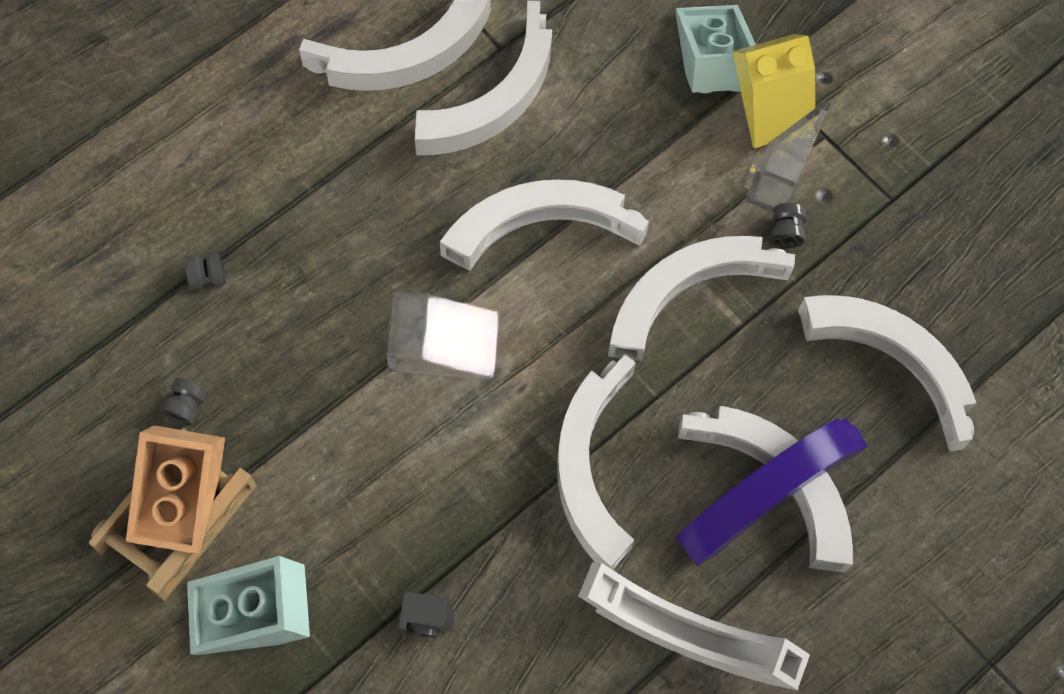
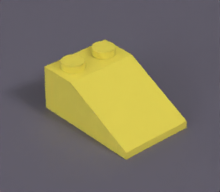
[732,34,816,148]

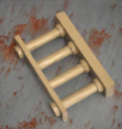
[89,428,257,602]

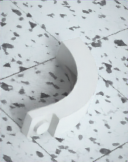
[299,0,491,91]
[415,1,552,155]
[440,179,649,271]
[608,236,795,361]
[798,295,976,452]
[557,355,636,570]
[678,406,853,573]
[578,562,810,690]

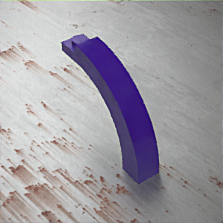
[675,418,868,566]

